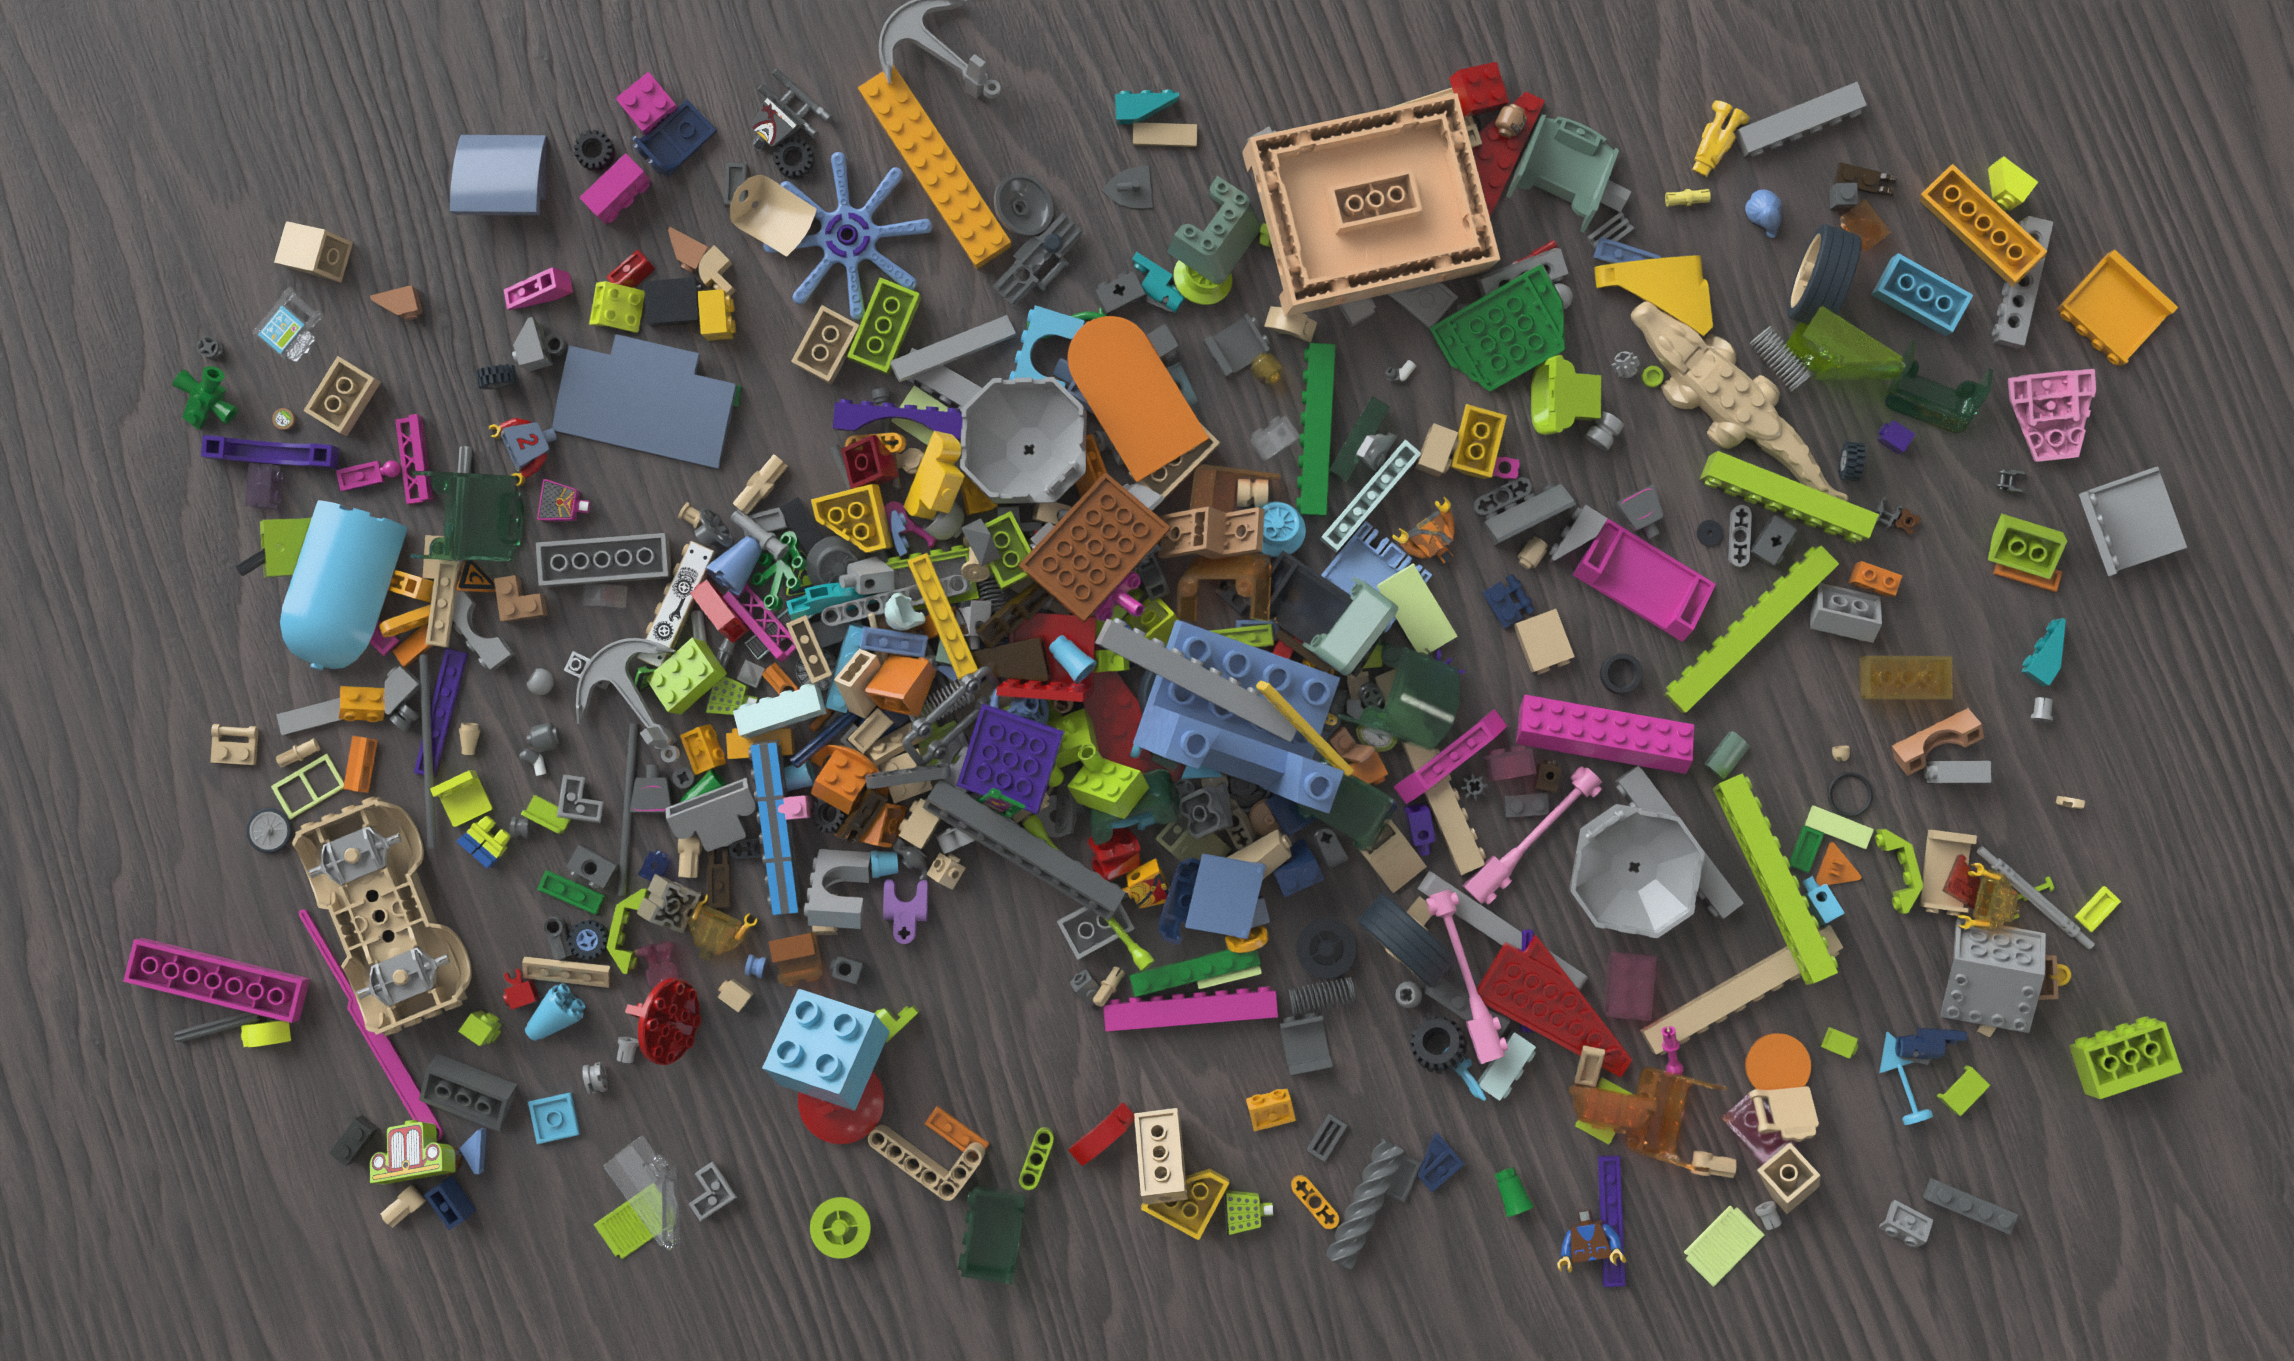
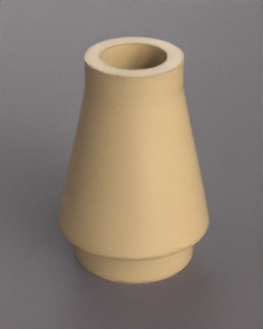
[459,723,481,755]

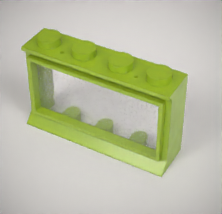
[885,545,979,611]

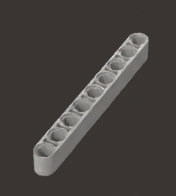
[1418,871,1589,990]

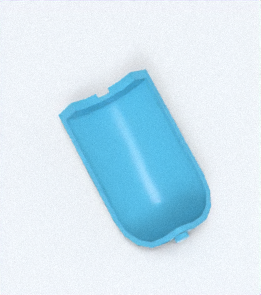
[280,500,408,671]

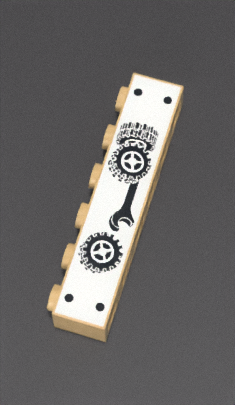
[637,541,717,667]

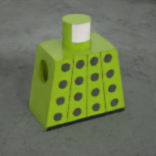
[704,676,758,715]
[1224,1190,1273,1235]

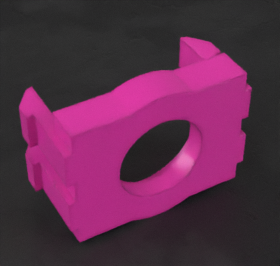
[1492,457,1520,479]

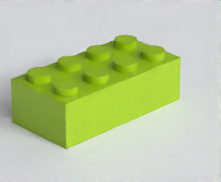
[847,278,921,376]

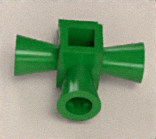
[172,366,238,430]

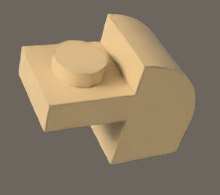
[699,245,735,296]
[1264,306,1317,342]

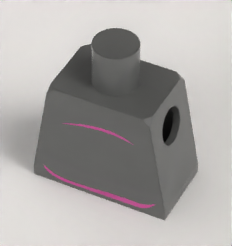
[1613,484,1663,539]
[630,765,674,812]

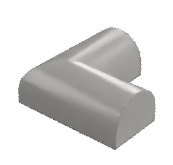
[557,774,603,824]
[689,1161,737,1222]

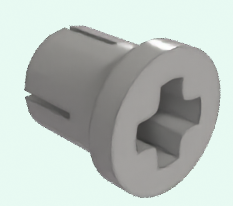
[2031,697,2053,723]
[616,1037,639,1063]
[1755,1201,1782,1230]

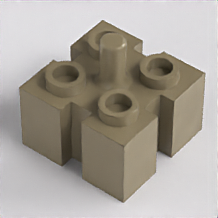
[637,874,701,933]

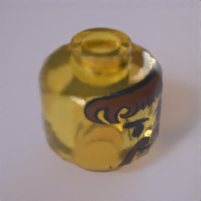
[1251,352,1283,385]

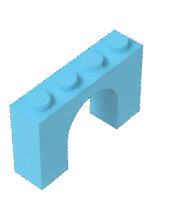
[1009,306,1085,388]

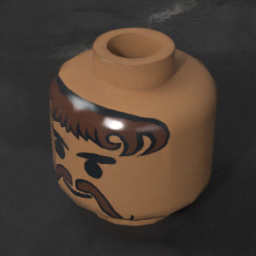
[1495,104,1527,138]

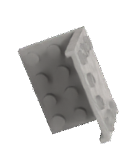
[2079,466,2187,576]
[1941,918,2046,1033]

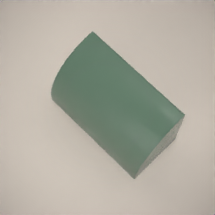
[1703,731,1750,781]

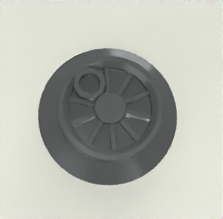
[806,536,865,586]

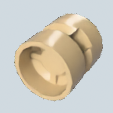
[1237,479,1268,507]

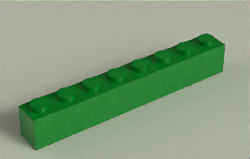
[1296,343,1335,517]

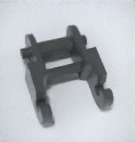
[1996,469,2027,493]
[1875,496,1903,529]

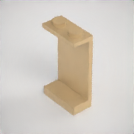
[1919,830,1977,916]

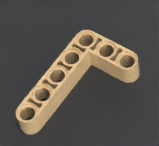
[868,1124,985,1201]

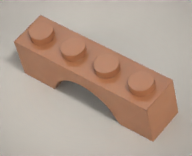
[1892,708,1984,776]

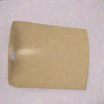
[730,175,817,257]

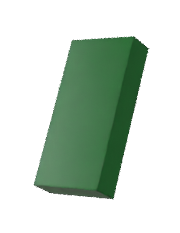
[1789,825,1825,873]

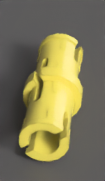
[1665,189,1711,207]

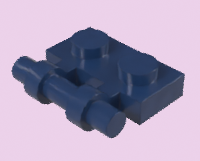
[1482,574,1535,629]

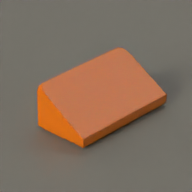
[393,624,433,667]

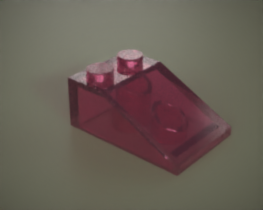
[1721,1090,1800,1166]

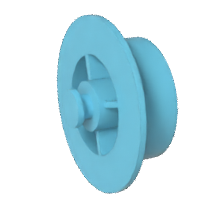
[1260,501,1306,557]

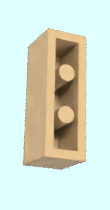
[786,615,833,685]

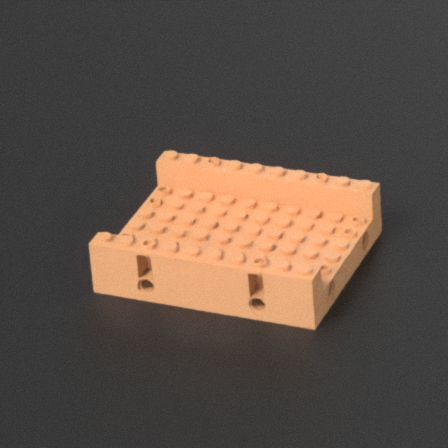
[1242,94,1500,317]

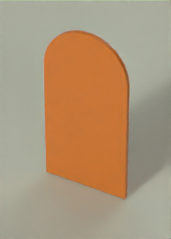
[1068,316,1209,483]

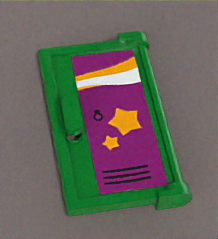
[975,788,1025,818]

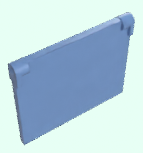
[1185,853,1266,939]

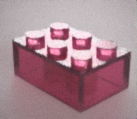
[1604,951,1657,1021]

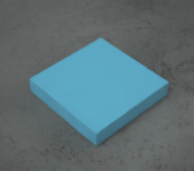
[528,1092,581,1144]

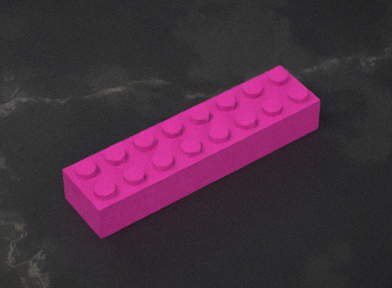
[1516,695,1694,774]
[123,938,310,1023]

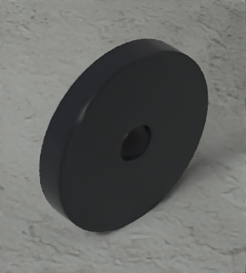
[1696,520,1723,546]

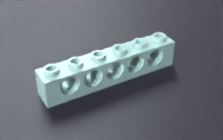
[1320,440,1422,553]

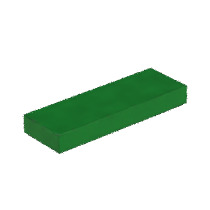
[537,870,606,915]

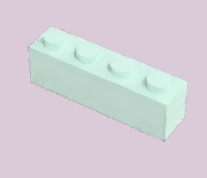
[733,684,827,739]

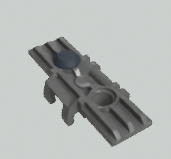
[992,213,1085,307]

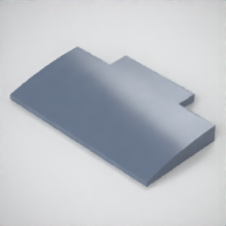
[552,334,738,469]

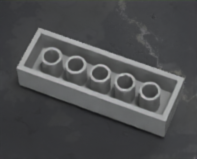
[536,533,672,587]

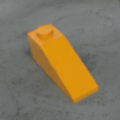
[388,570,434,603]

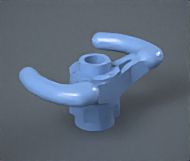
[990,688,1049,725]

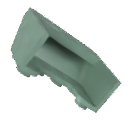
[1167,176,1261,284]

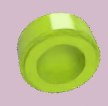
[1641,366,1664,388]

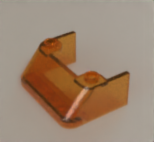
[1176,556,1271,621]

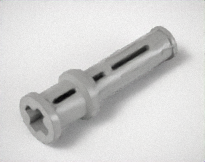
[731,509,789,561]

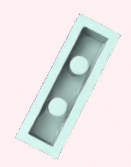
[1477,1031,1536,1101]

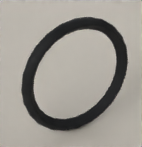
[1827,772,1873,817]

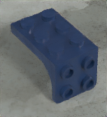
[632,99,717,178]

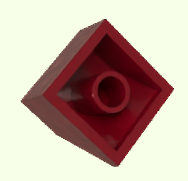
[841,435,899,489]

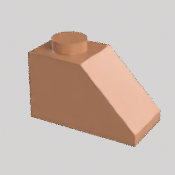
[668,227,710,273]
[370,285,423,320]

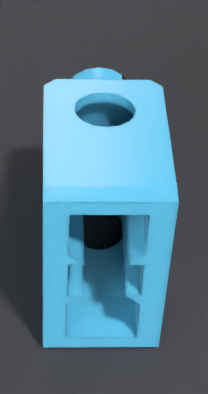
[1802,876,1844,927]

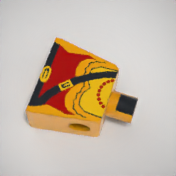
[1122,858,1170,908]

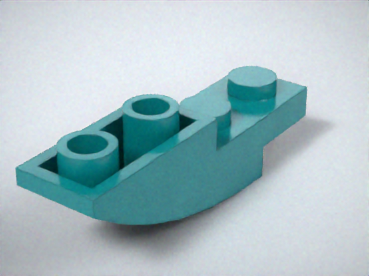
[786,582,877,621]

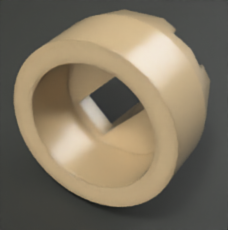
[1832,746,1850,762]

